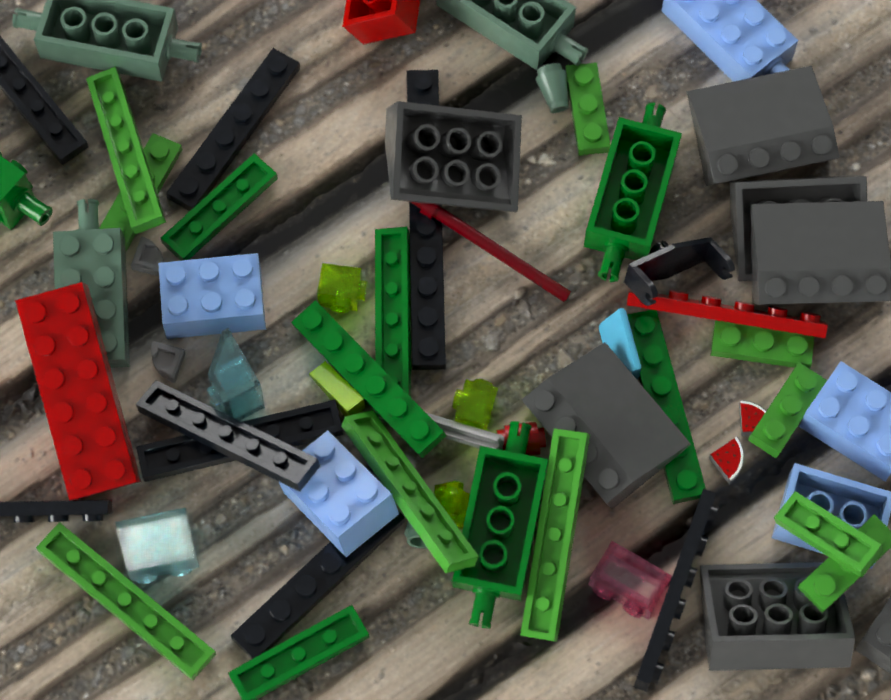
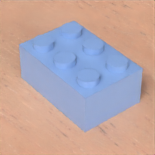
[158,253,266,339]
[799,361,891,482]
[278,430,399,557]
[772,463,891,569]

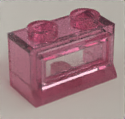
[588,541,672,620]

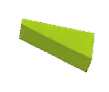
[309,361,365,416]

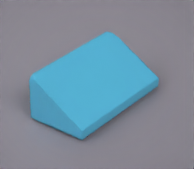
[599,308,641,380]

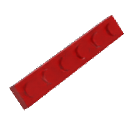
[627,289,828,338]

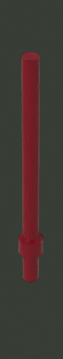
[411,202,571,303]

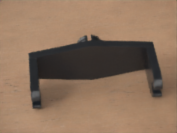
[624,237,735,306]

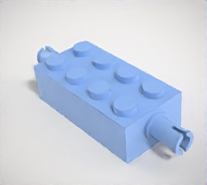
[662,0,798,82]

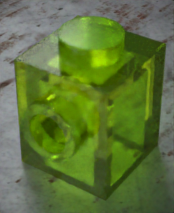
[317,263,368,313]
[452,379,498,431]

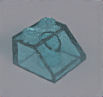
[206,328,265,421]
[116,508,199,583]

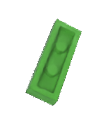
[565,62,611,156]
[710,320,814,369]
[748,362,827,458]
[774,491,883,577]
[798,514,891,613]

